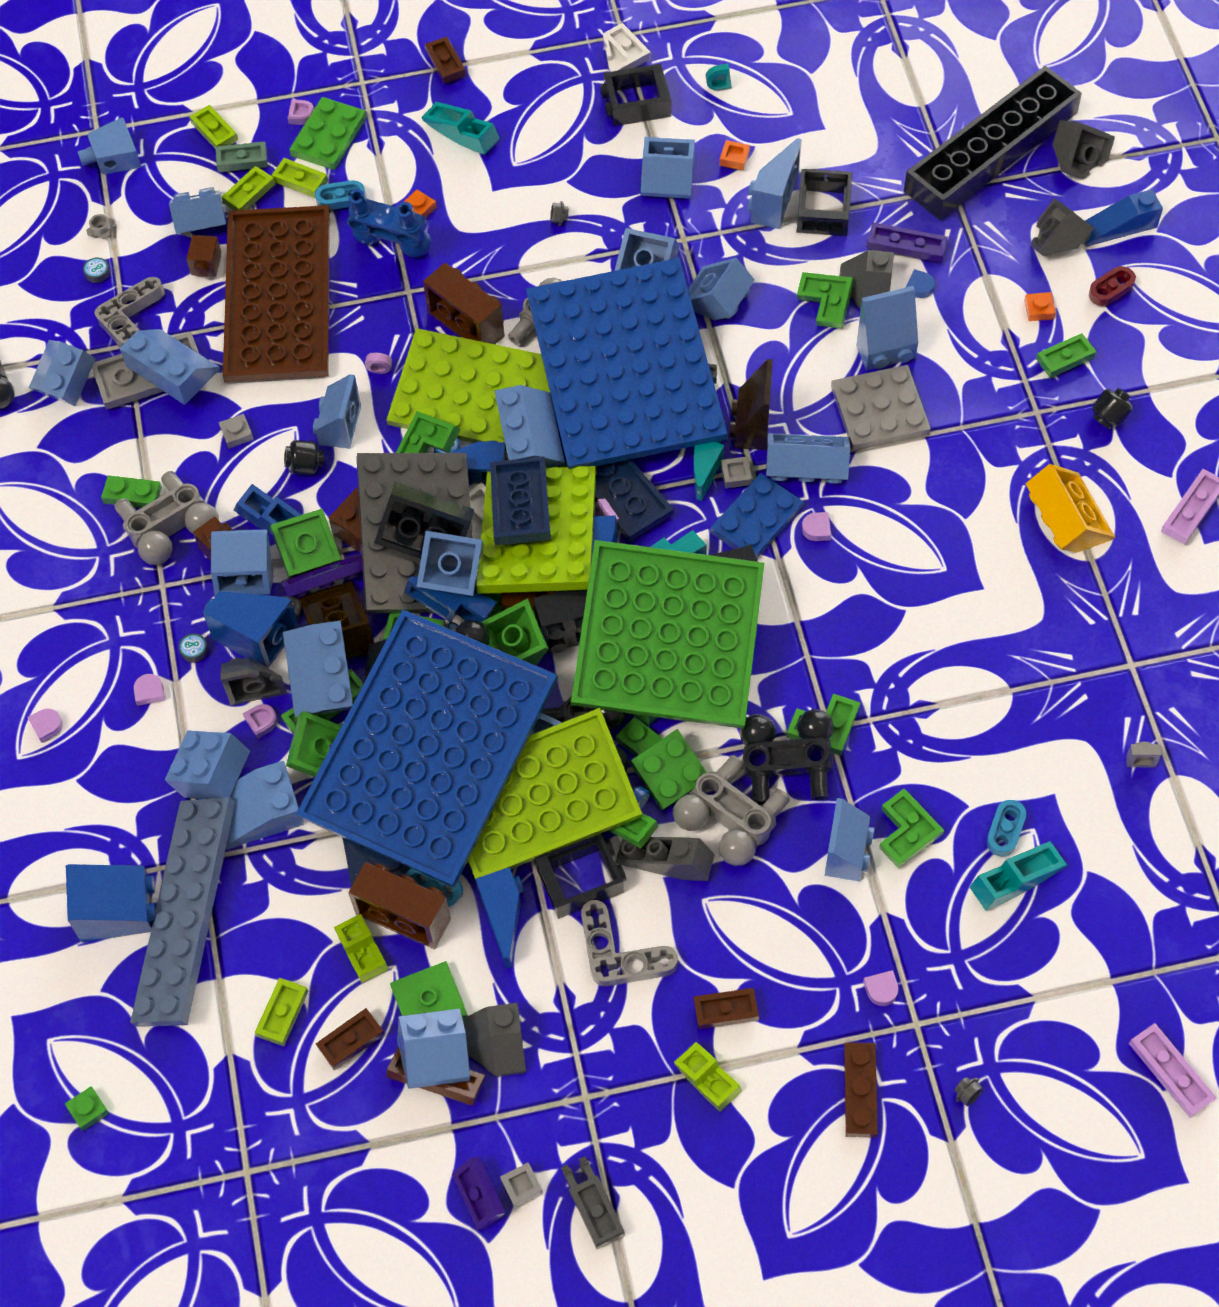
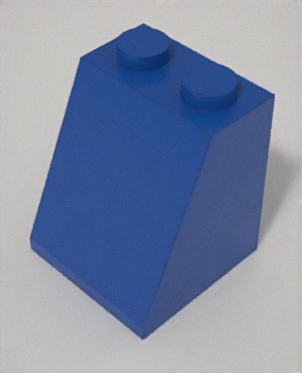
[203,591,299,668]
[65,864,156,942]

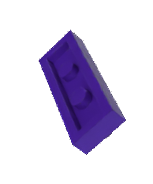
[867,222,948,263]
[281,554,363,598]

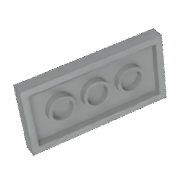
[92,332,199,410]

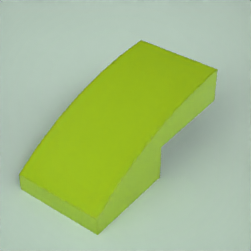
[334,914,389,983]
[674,1042,742,1112]

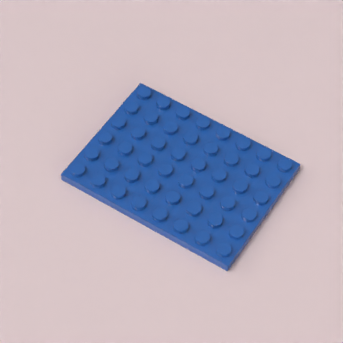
[526,258,728,469]
[296,609,558,888]

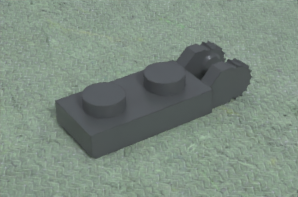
[561,1156,625,1250]

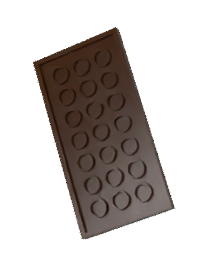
[223,205,330,382]

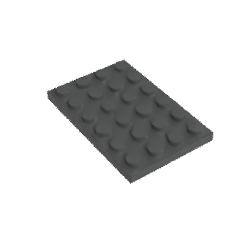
[356,453,477,614]

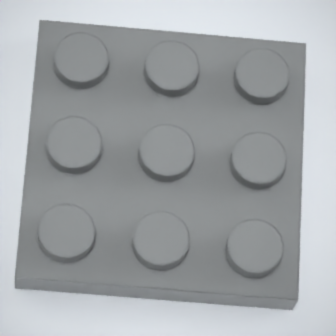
[831,365,931,451]

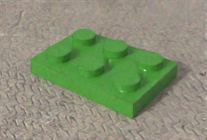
[289,97,367,170]

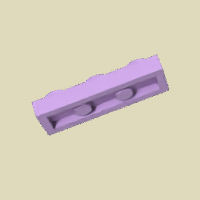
[1161,469,1219,545]
[1129,1023,1217,1119]

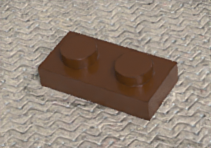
[425,36,466,84]
[693,988,759,1029]
[315,1008,385,1071]

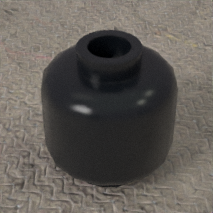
[1092,387,1133,429]
[284,440,324,475]

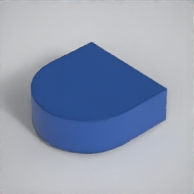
[906,269,935,298]

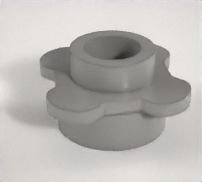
[86,214,115,239]

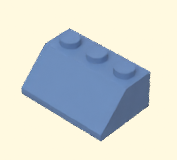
[120,329,220,405]
[494,385,565,468]
[766,433,850,483]
[283,621,353,717]

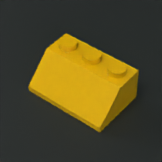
[1025,464,1115,553]

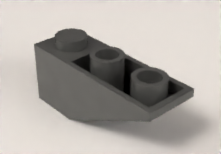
[616,837,715,881]

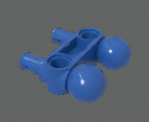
[347,189,431,258]

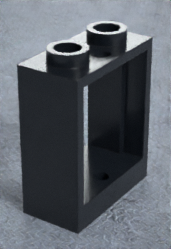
[600,64,671,127]
[796,169,852,236]
[535,834,627,919]

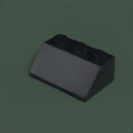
[374,482,474,559]

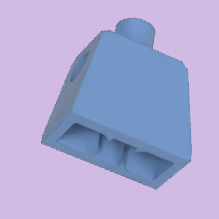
[78,117,141,174]

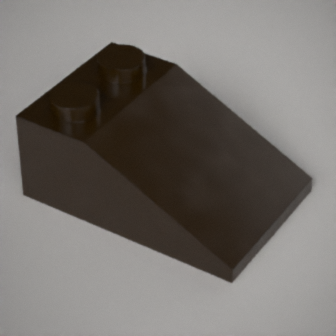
[730,359,773,450]
[299,581,374,659]

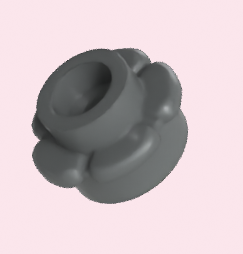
[550,201,569,226]
[955,1077,984,1106]

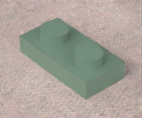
[216,141,268,172]

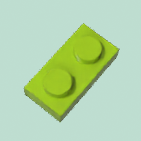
[189,104,239,149]
[271,158,328,198]
[221,166,275,210]
[254,978,309,1046]

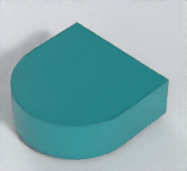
[705,63,731,90]

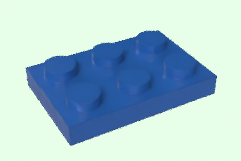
[710,473,804,559]

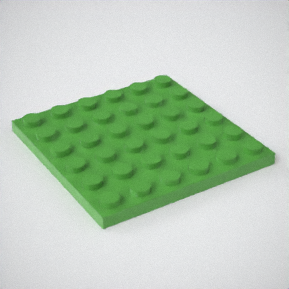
[571,540,765,729]

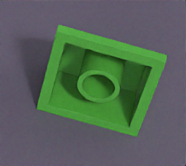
[481,598,548,666]

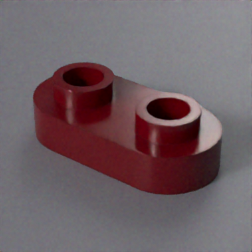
[1088,266,1136,306]

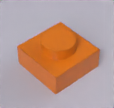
[719,140,750,170]
[404,189,437,218]
[1024,292,1056,321]

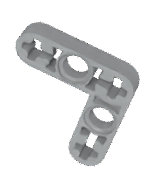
[94,277,165,347]
[581,900,678,986]

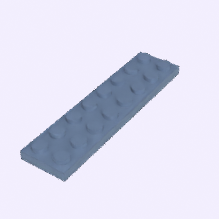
[130,797,235,1027]

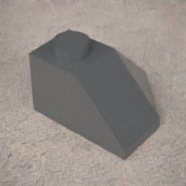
[1053,120,1115,179]
[1031,198,1094,256]
[839,250,894,310]
[220,658,287,706]
[462,1003,526,1077]

